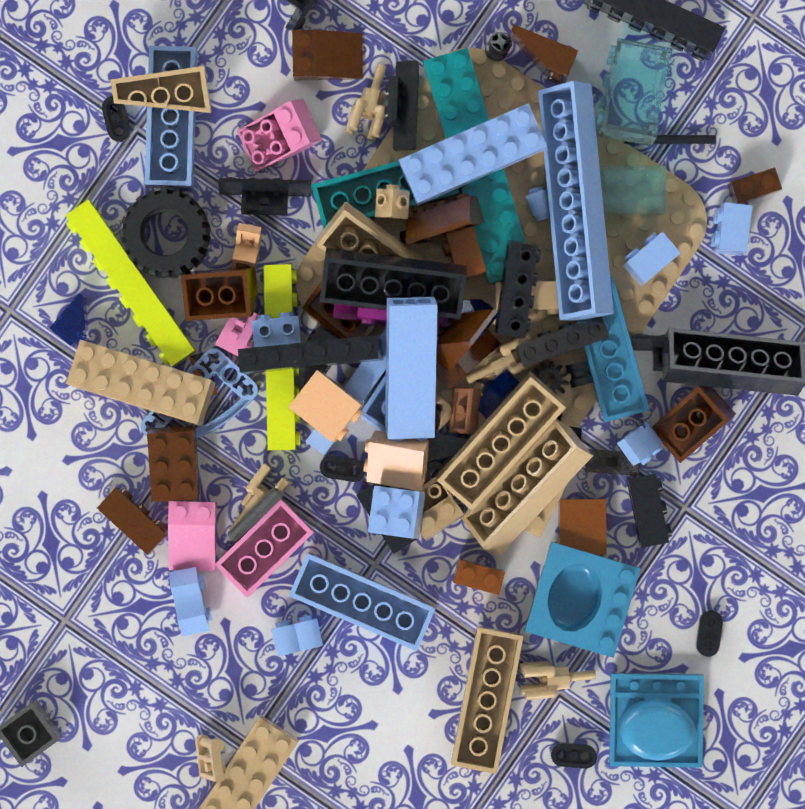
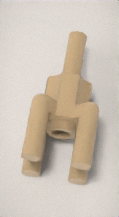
[345,64,386,142]
[465,332,541,384]
[229,463,291,530]
[519,661,596,700]

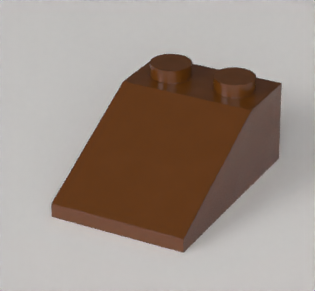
[510,24,578,84]
[292,30,363,81]
[436,309,501,390]
[436,309,497,371]
[652,385,736,463]

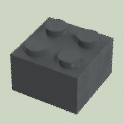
[0,699,63,767]

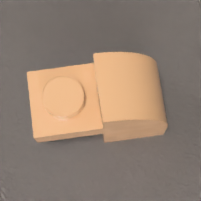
[231,223,262,270]

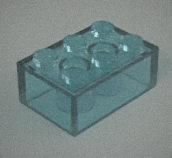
[599,166,666,215]

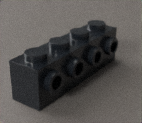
[494,239,541,338]

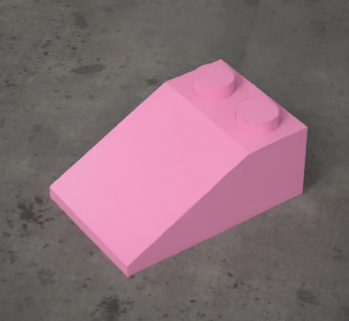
[168,501,217,571]

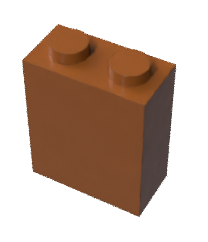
[558,499,607,556]
[453,558,505,595]

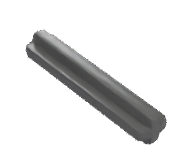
[228,487,283,542]

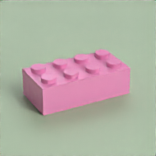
[215,499,314,598]

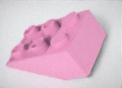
[237,99,323,172]

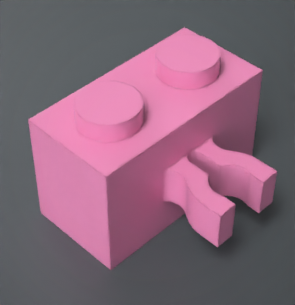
[215,312,260,356]

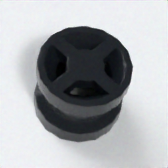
[485,32,512,61]

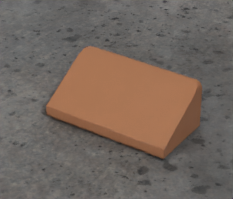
[449,387,481,435]

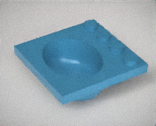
[524,542,641,658]
[609,673,704,768]

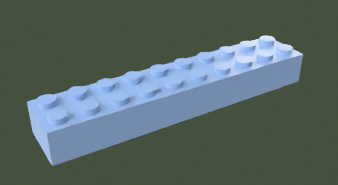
[538,81,614,321]

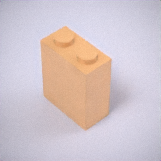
[289,370,365,442]
[364,431,429,491]

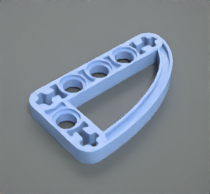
[141,348,259,438]

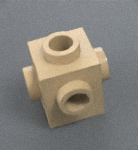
[375,185,410,219]

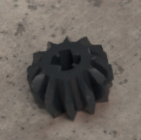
[533,361,569,395]

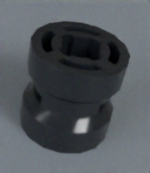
[565,360,593,388]

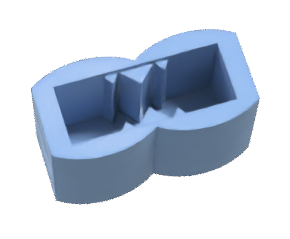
[272,615,323,656]

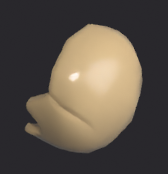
[435,393,452,430]

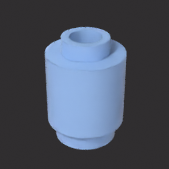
[526,186,550,222]

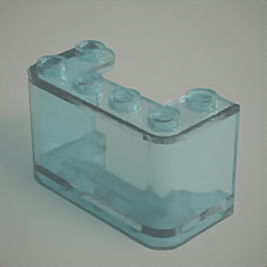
[595,38,673,146]

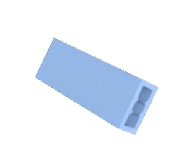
[385,297,437,442]
[305,329,386,455]

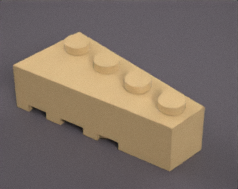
[110,66,212,113]

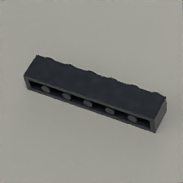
[238,335,383,374]

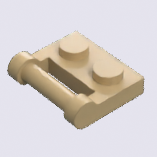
[195,734,226,782]

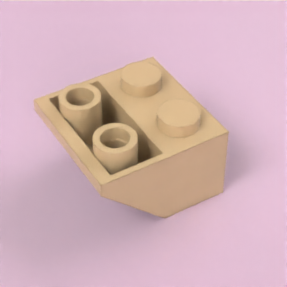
[420,476,464,541]

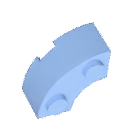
[617,420,663,466]
[169,567,212,636]

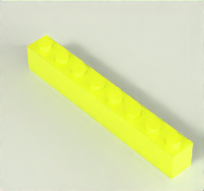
[66,200,197,367]
[264,264,301,451]

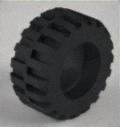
[121,188,211,279]

